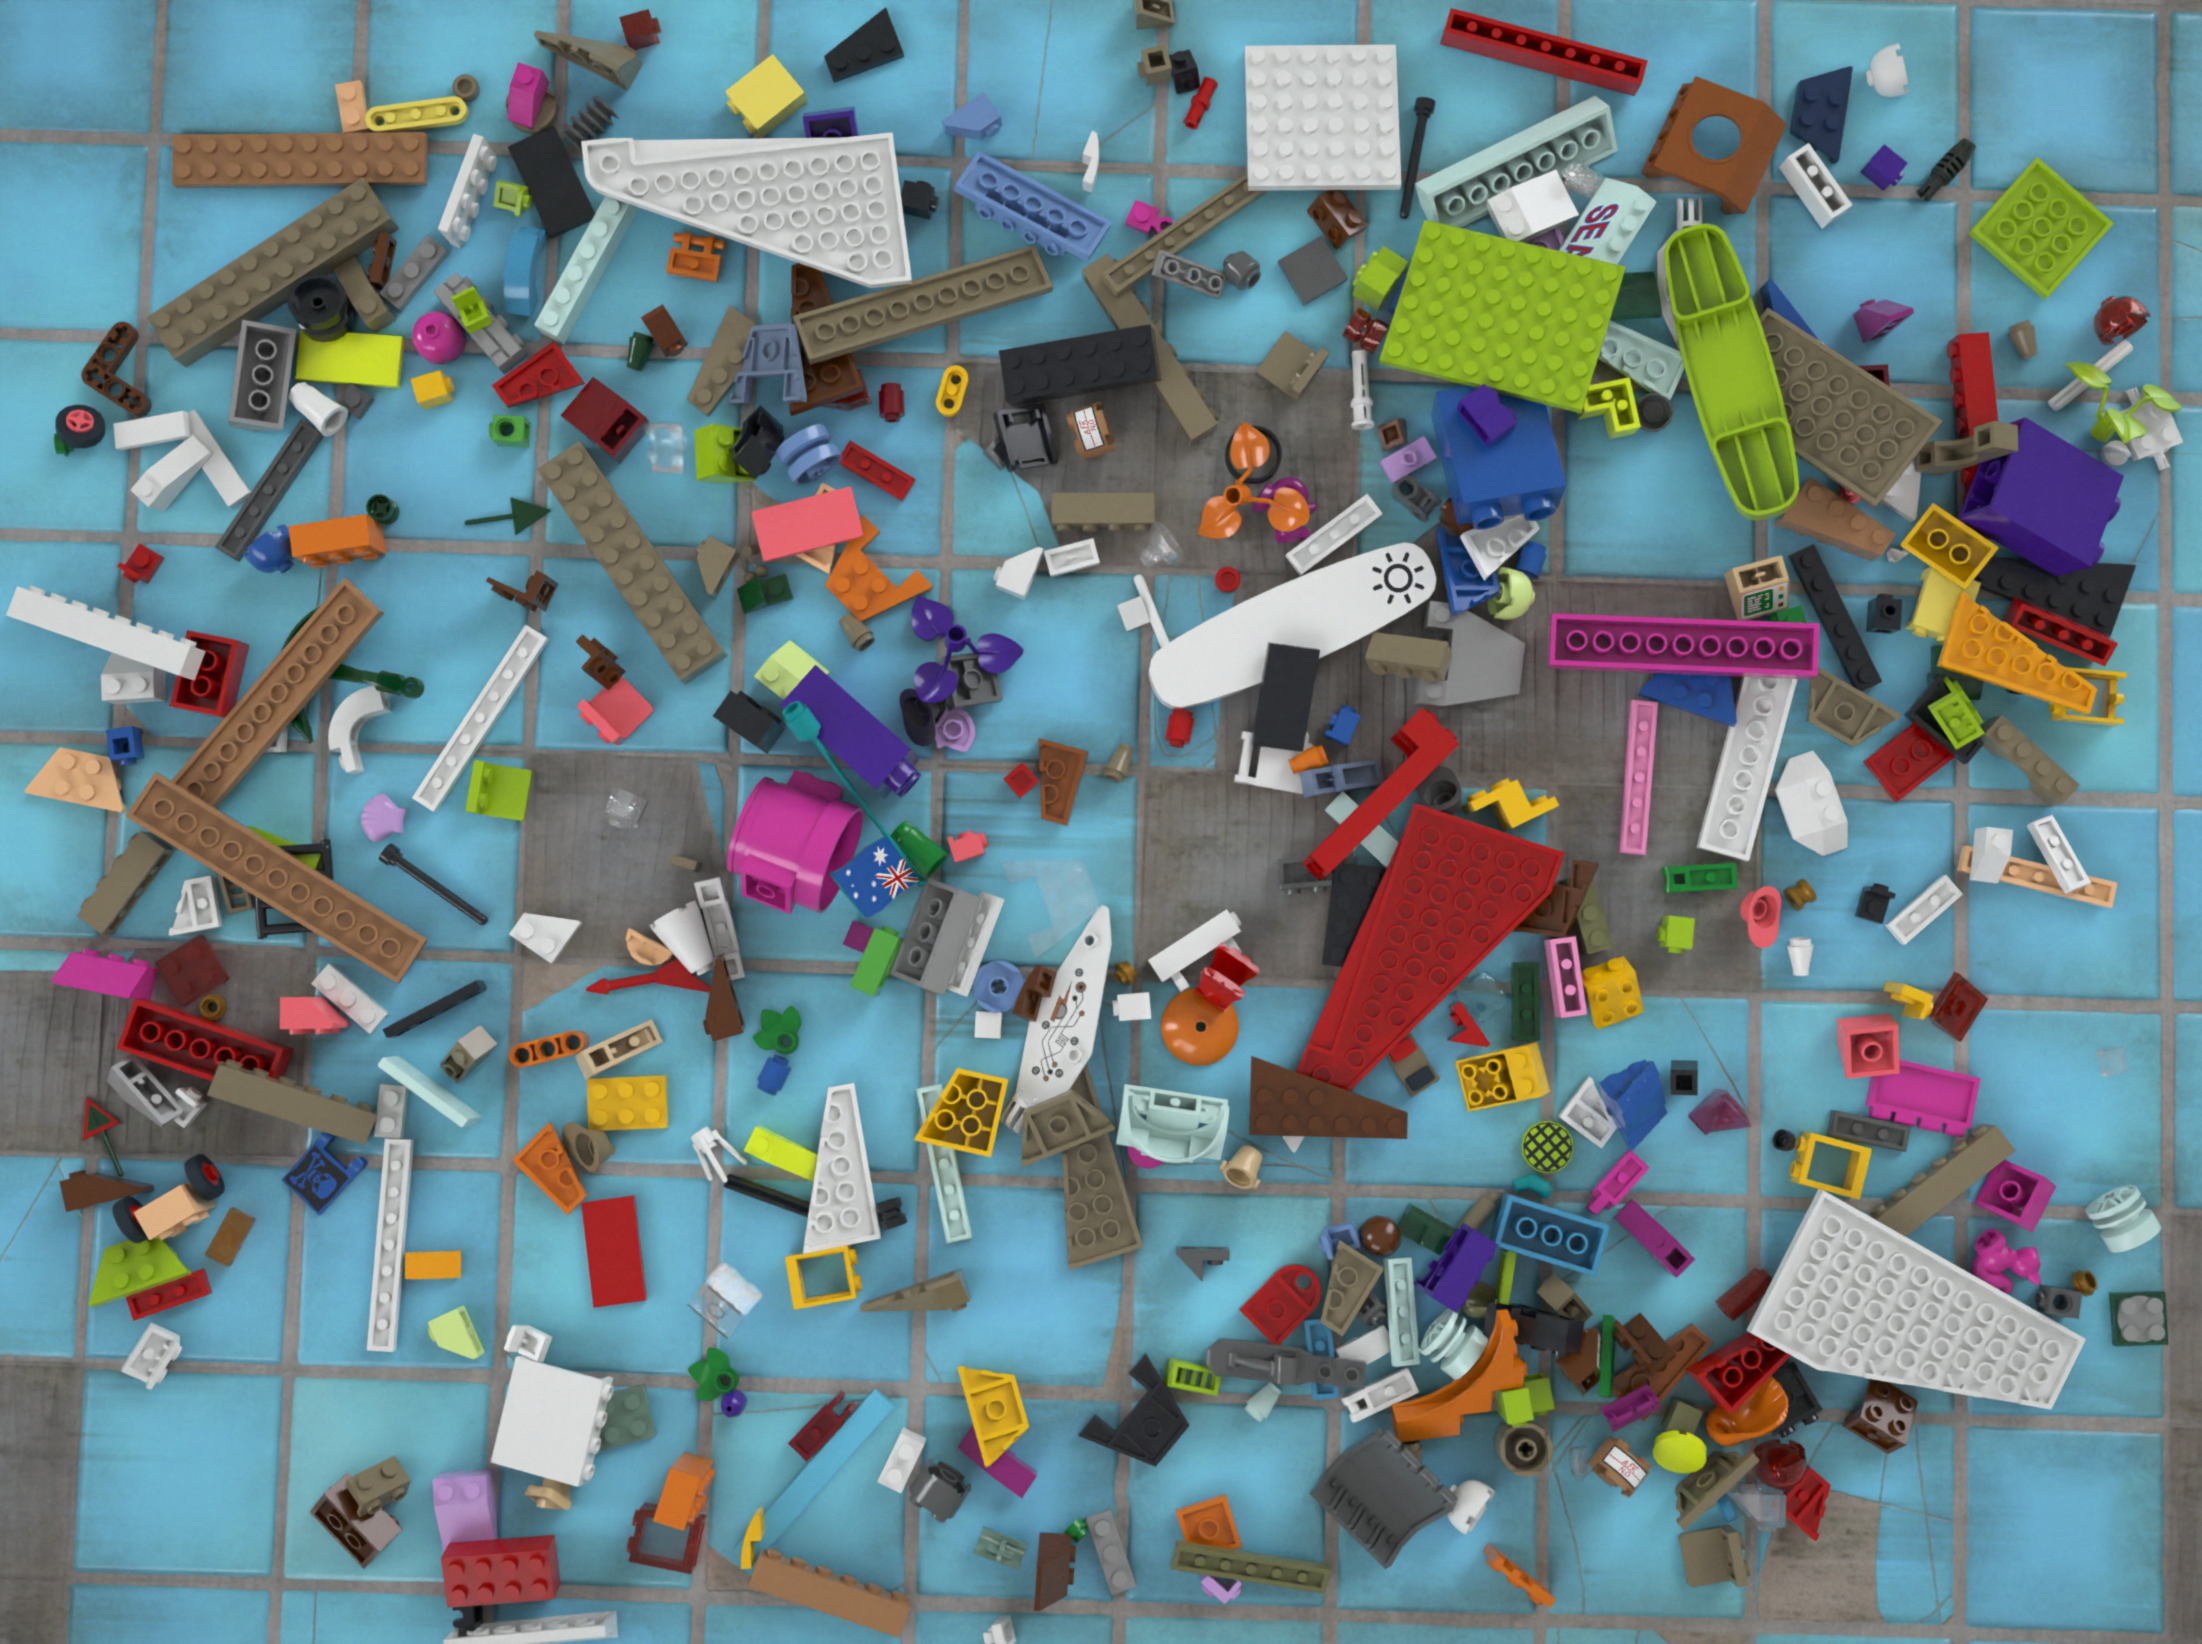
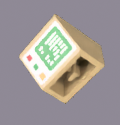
[1724,555,1789,621]

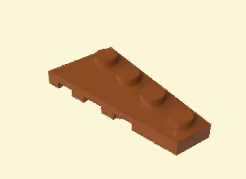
[1613,1323,1713,1421]

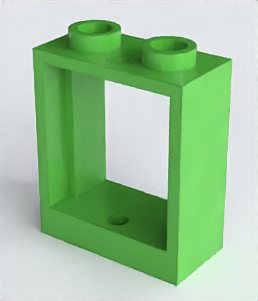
[850,925,903,997]

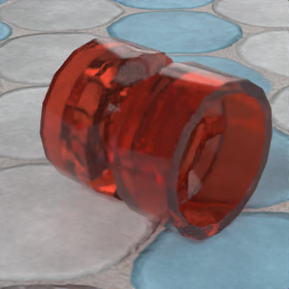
[1342,307,1389,354]

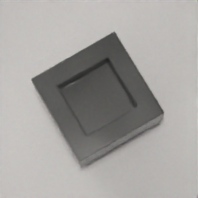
[337,383,375,420]
[983,437,1006,471]

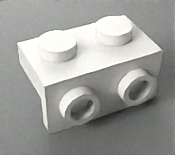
[121,1323,182,1390]

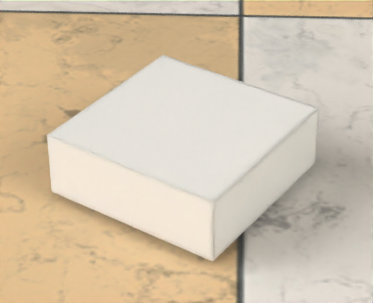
[975,1011,1002,1039]

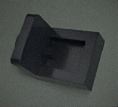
[1169,49,1200,94]

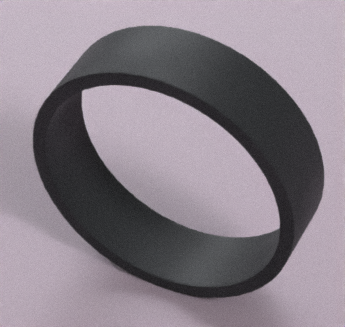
[1225,426,1282,484]

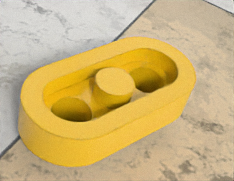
[936,365,969,417]

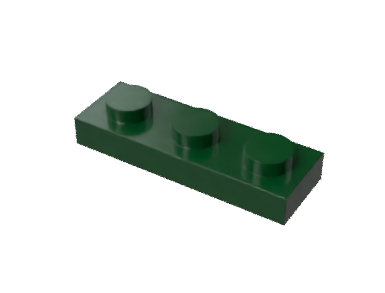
[1511,962,1540,1041]

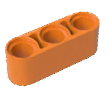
[509,1030,589,1067]

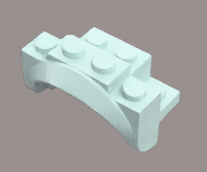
[1116,1084,1230,1163]

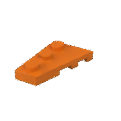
[1483,1543,1556,1608]

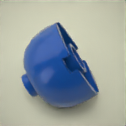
[243,524,294,573]

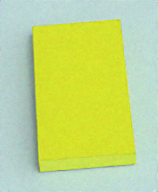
[295,329,404,389]

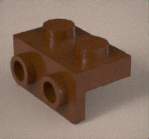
[1307,190,1368,249]
[576,634,626,690]

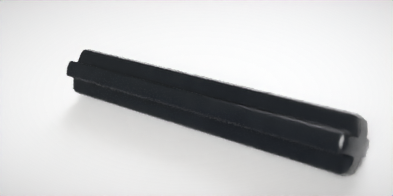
[724,1174,810,1218]

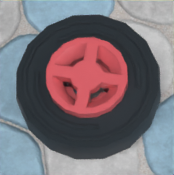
[55,405,105,448]

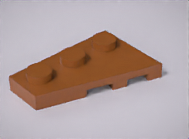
[1038,738,1089,826]

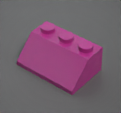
[52,948,158,999]

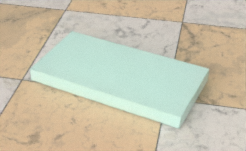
[378,1056,482,1127]

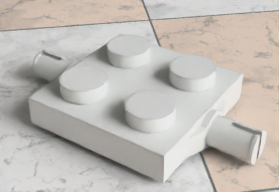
[2121,387,2183,471]

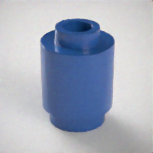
[1514,541,1547,581]
[757,1055,792,1096]

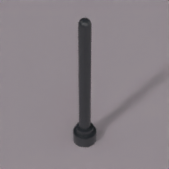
[1399,97,1436,219]
[378,843,488,925]

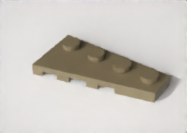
[687,305,756,417]

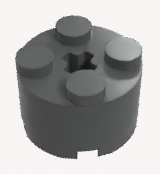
[909,1459,971,1523]

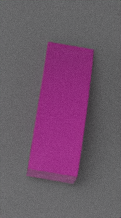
[958,1425,1037,1498]

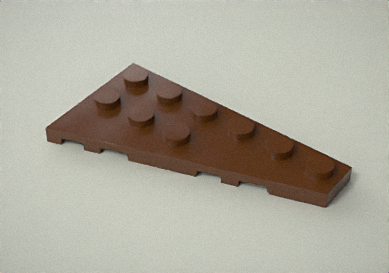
[789,263,864,416]

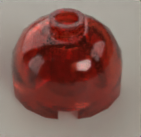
[2093,296,2150,345]
[1753,1439,1807,1490]

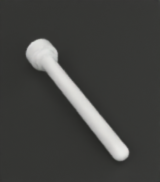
[1134,574,1170,648]

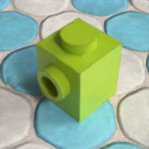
[1657,915,1695,954]

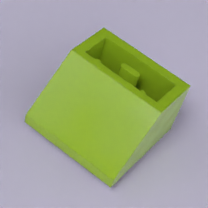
[694,424,757,484]

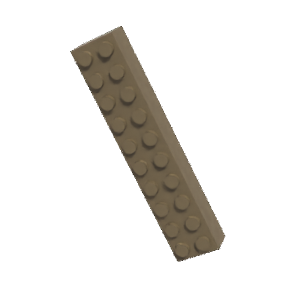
[146,177,400,368]
[537,441,728,685]

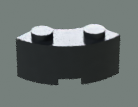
[729,405,785,479]

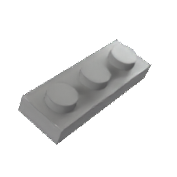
[379,235,450,311]
[1086,1508,1137,1595]

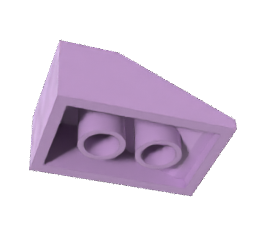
[432,1469,498,1551]

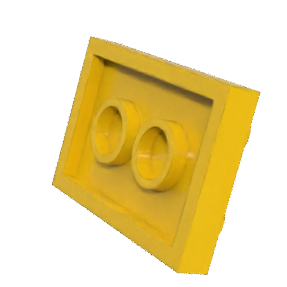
[587,1075,669,1131]

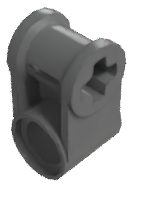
[1391,476,1442,522]

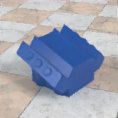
[1599,1059,1668,1151]

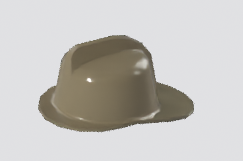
[562,1122,616,1173]

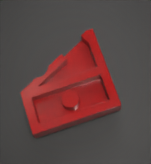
[1774,1465,1831,1541]

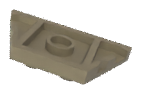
[1806,667,1901,747]
[1021,1090,1115,1167]
[1676,1451,1760,1531]

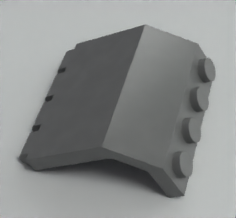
[1309,1428,1458,1569]

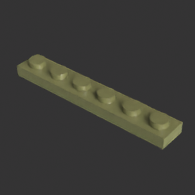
[1170,1540,1331,1594]

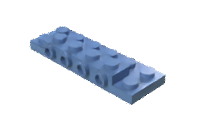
[954,151,1112,262]

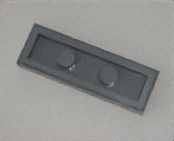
[1827,1110,1911,1152]

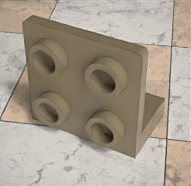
[1256,332,1329,401]

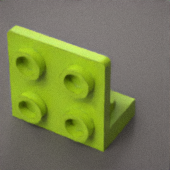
[1928,676,1985,750]
[465,760,533,821]

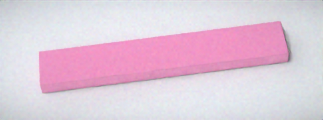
[1618,700,1658,856]

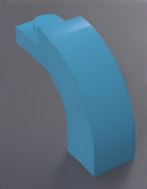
[503,227,547,316]

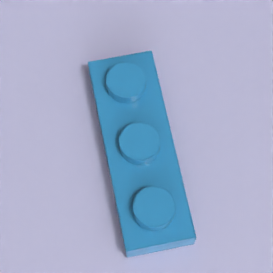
[1304,1318,1339,1400]

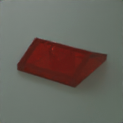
[1928,972,1988,1042]

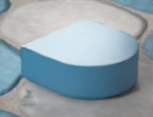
[1716,1495,1737,1523]

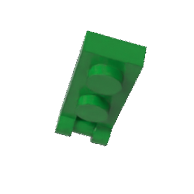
[1661,863,1738,893]

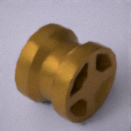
[1783,879,1817,911]

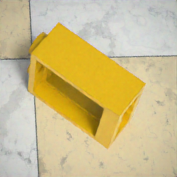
[1790,1131,1872,1200]
[785,1245,862,1310]

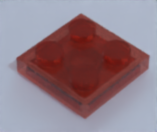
[155,935,229,1006]

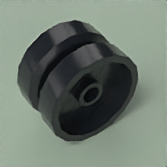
[288,274,355,342]

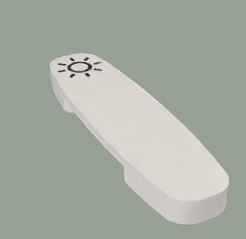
[1148,542,1436,709]

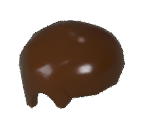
[1359,1215,1401,1258]

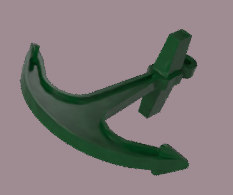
[282,607,424,744]

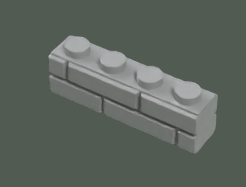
[434,273,527,374]

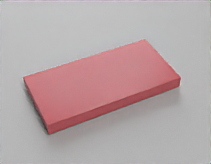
[751,486,864,563]

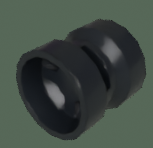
[875,1197,908,1230]

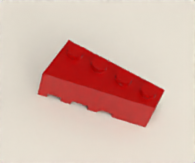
[1685,1332,1791,1415]

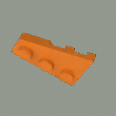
[512,1122,588,1215]

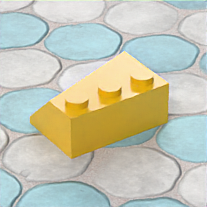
[914,1068,1008,1157]

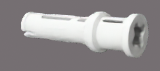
[1350,350,1375,430]

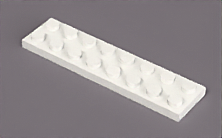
[1696,677,1797,862]

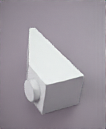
[131,435,212,511]

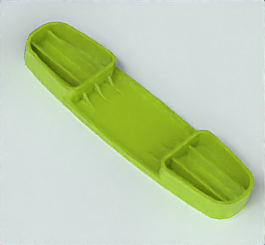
[1664,223,1799,521]

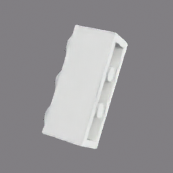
[1779,143,1852,229]

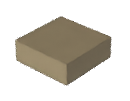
[670,855,702,872]

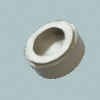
[452,74,480,102]

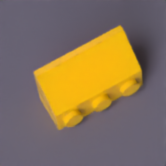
[1900,503,1999,590]

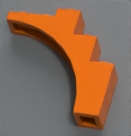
[1392,1309,1527,1442]

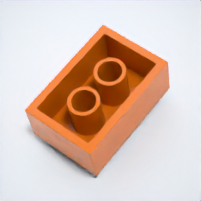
[288,514,386,569]
[653,1452,716,1531]

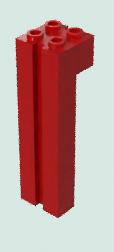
[1302,707,1459,881]

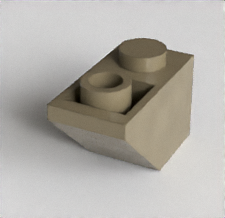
[440,1025,497,1084]

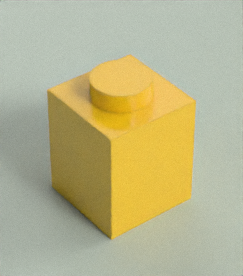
[410,370,455,409]

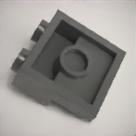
[938,653,1003,712]

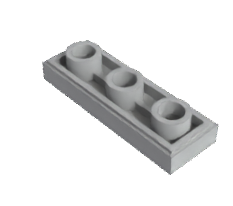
[1151,250,1226,299]

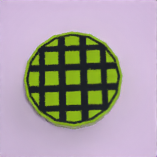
[1521,1121,1574,1173]

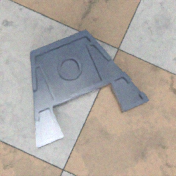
[727,323,807,405]

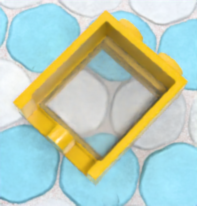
[2049,667,2127,727]

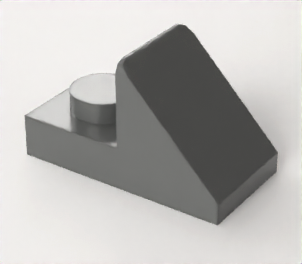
[1176,1246,1229,1281]

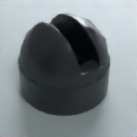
[1772,1129,1796,1151]

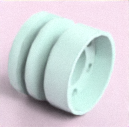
[2085,1185,2162,1253]
[1418,1308,1489,1380]

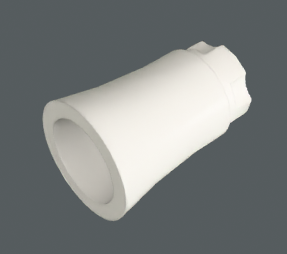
[288,382,348,437]

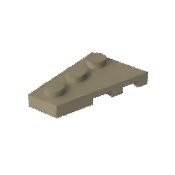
[1320,1240,1384,1337]

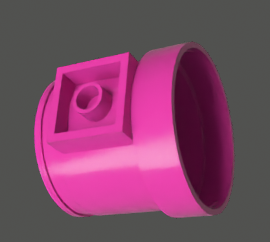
[727,770,864,914]

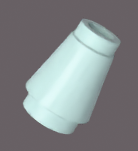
[1244,1382,1281,1423]

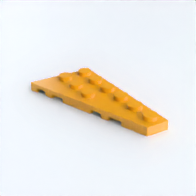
[1937,591,2097,714]

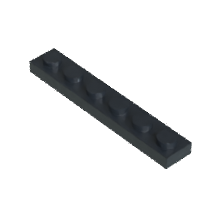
[1788,544,1882,692]

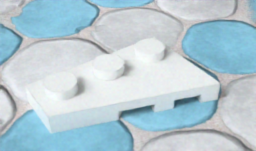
[1460,514,1540,581]

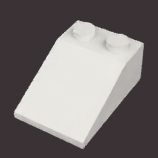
[1486,170,1579,243]

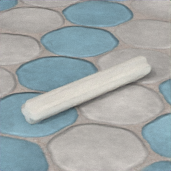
[2048,340,2133,411]

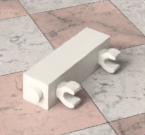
[1147,909,1242,992]

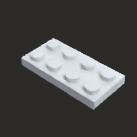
[438,134,497,249]

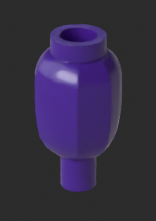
[721,1389,748,1418]

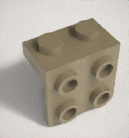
[1678,1524,1750,1587]

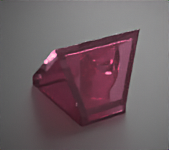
[1688,1089,1751,1135]

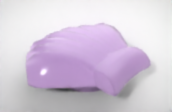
[935,707,976,752]
[361,793,406,842]

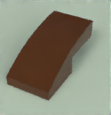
[1013,965,1057,1022]

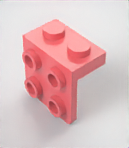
[577,676,654,746]

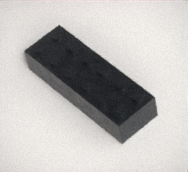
[999,324,1162,406]

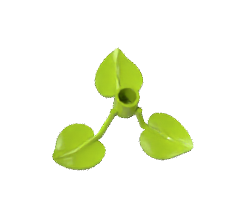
[2064,362,2182,444]

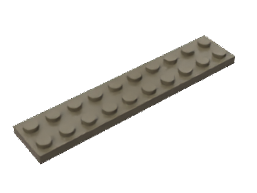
[793,244,1053,365]

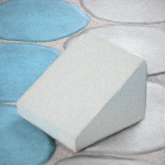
[1117,596,1150,631]

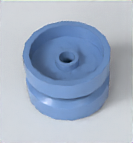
[776,424,843,486]

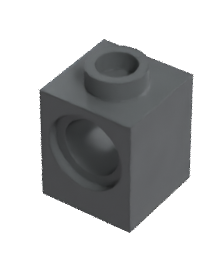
[2035,1284,2082,1319]

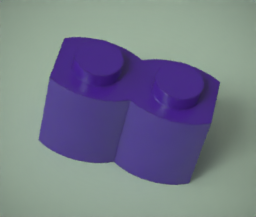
[1457,384,1516,448]

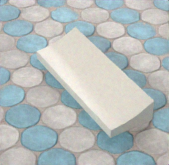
[443,1611,618,1644]

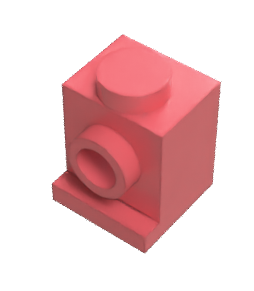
[947,830,988,864]

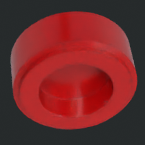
[1214,567,1240,594]

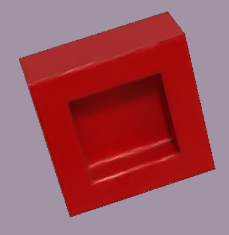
[1003,762,1040,799]

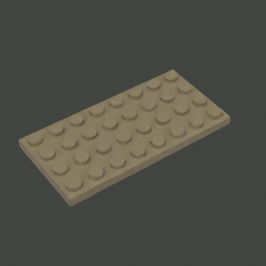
[1759,308,1943,508]

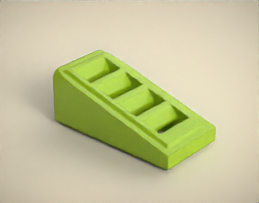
[1163,1358,1222,1396]

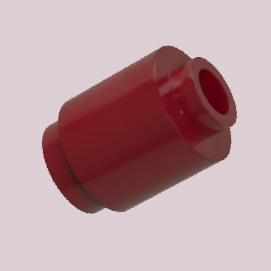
[878,383,905,423]

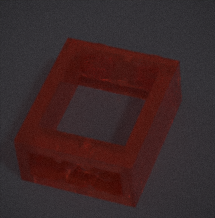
[626,1502,707,1574]

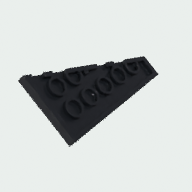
[1974,557,2136,636]

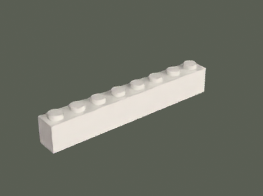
[6,585,206,681]

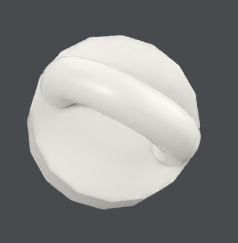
[2100,440,2131,467]

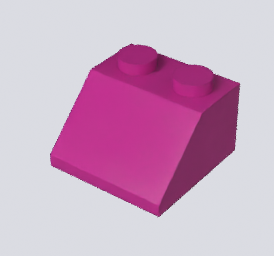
[1975,1160,2056,1233]

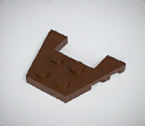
[1514,860,1599,938]

